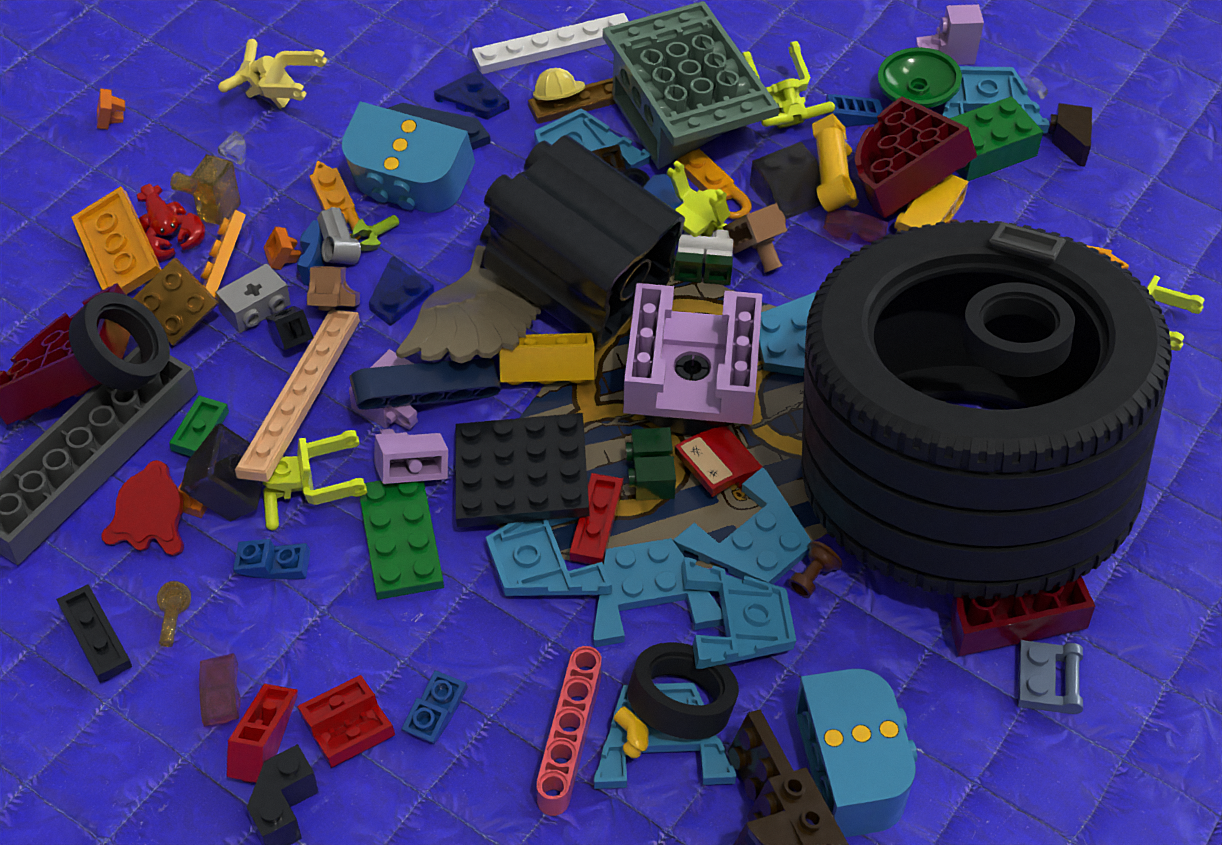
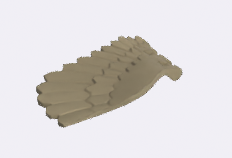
[396,245,541,364]

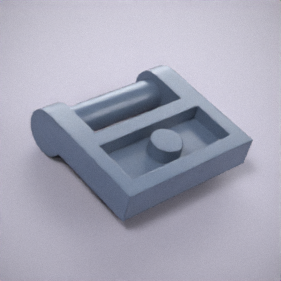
[1017,640,1083,714]

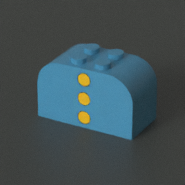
[342,101,475,213]
[794,669,917,837]

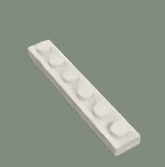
[472,13,629,75]

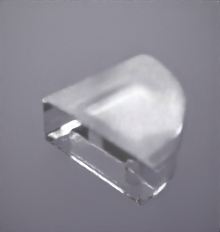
[1023,75,1049,100]
[217,131,247,165]

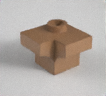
[307,266,360,311]

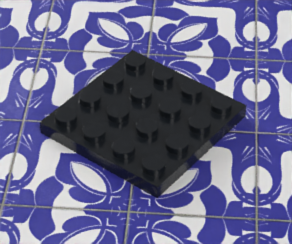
[456,413,590,528]

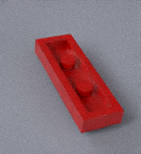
[569,473,623,564]

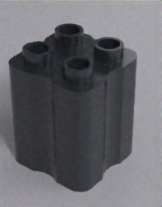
[480,135,685,350]

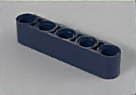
[349,358,502,410]

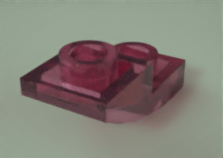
[823,210,888,242]
[199,653,241,727]

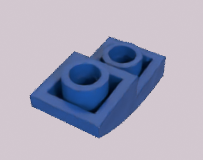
[297,220,324,286]
[233,539,311,579]
[401,670,468,744]

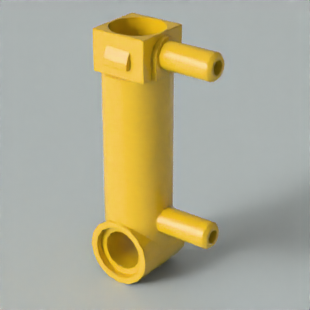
[812,113,859,213]

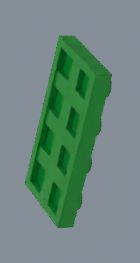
[360,480,444,600]

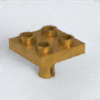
[133,258,219,346]

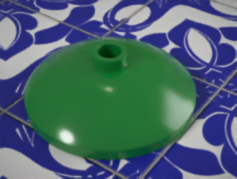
[878,47,962,108]

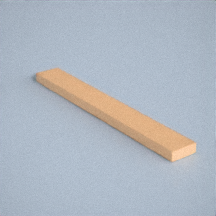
[235,310,360,482]

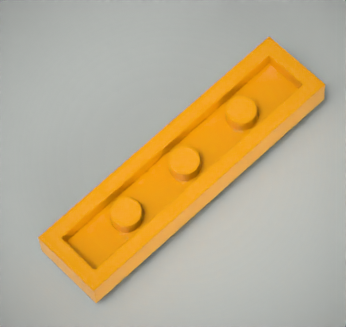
[200,209,246,298]

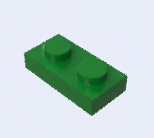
[169,396,229,459]

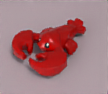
[137,184,205,262]

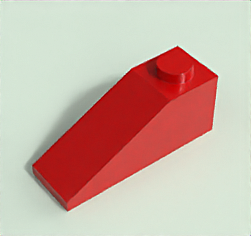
[227,683,298,783]

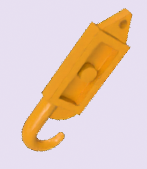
[677,149,752,219]
[309,161,361,240]

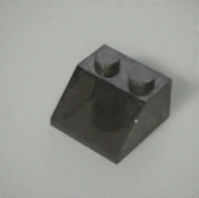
[750,142,821,219]
[180,423,263,521]

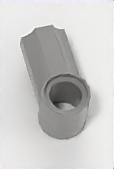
[317,207,361,265]

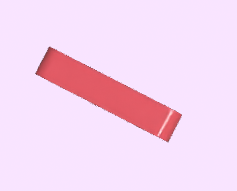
[536,646,602,816]

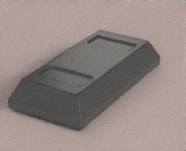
[989,222,1066,265]

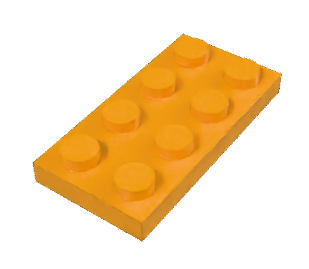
[71,186,162,295]

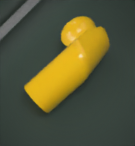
[614,706,649,759]

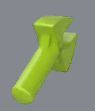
[350,215,399,251]

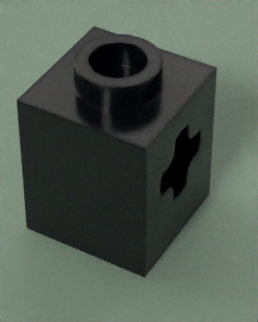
[266,306,314,350]

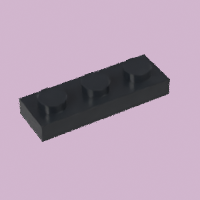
[56,584,132,683]

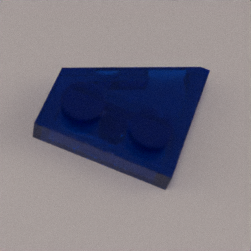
[434,70,510,120]
[369,256,434,326]

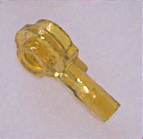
[157,581,192,647]

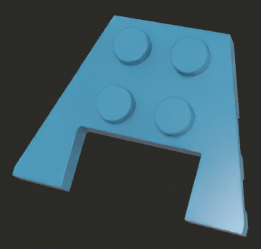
[943,66,1050,133]
[534,108,651,169]
[759,292,816,376]
[673,467,811,584]
[486,517,612,596]
[593,538,724,647]
[681,557,796,669]
[594,683,736,789]

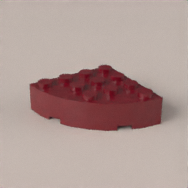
[855,96,977,218]
[0,283,131,425]
[950,575,1095,656]

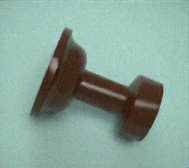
[788,541,843,598]

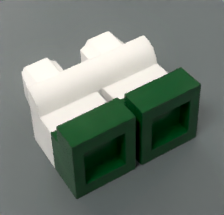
[674,229,733,285]

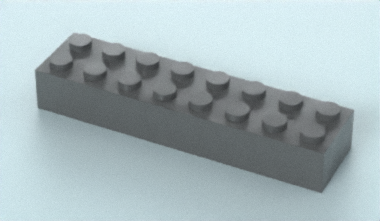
[0,346,198,565]

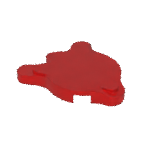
[102,460,184,556]

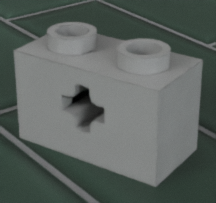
[215,263,291,333]

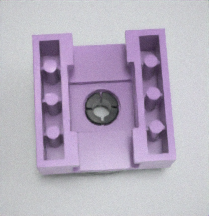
[623,283,762,435]

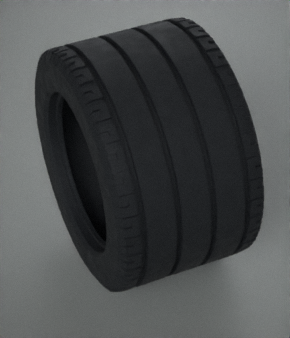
[801,220,1172,599]

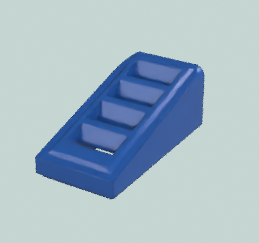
[826,94,883,126]

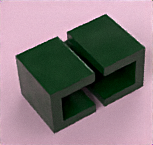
[625,427,676,501]

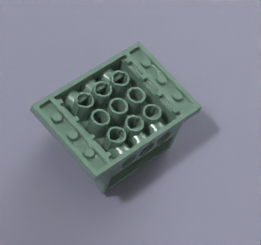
[602,1,779,169]

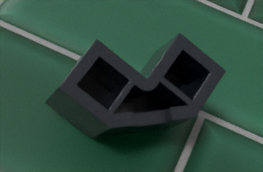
[247,744,319,845]

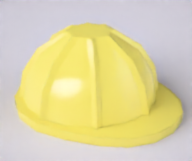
[533,67,585,101]

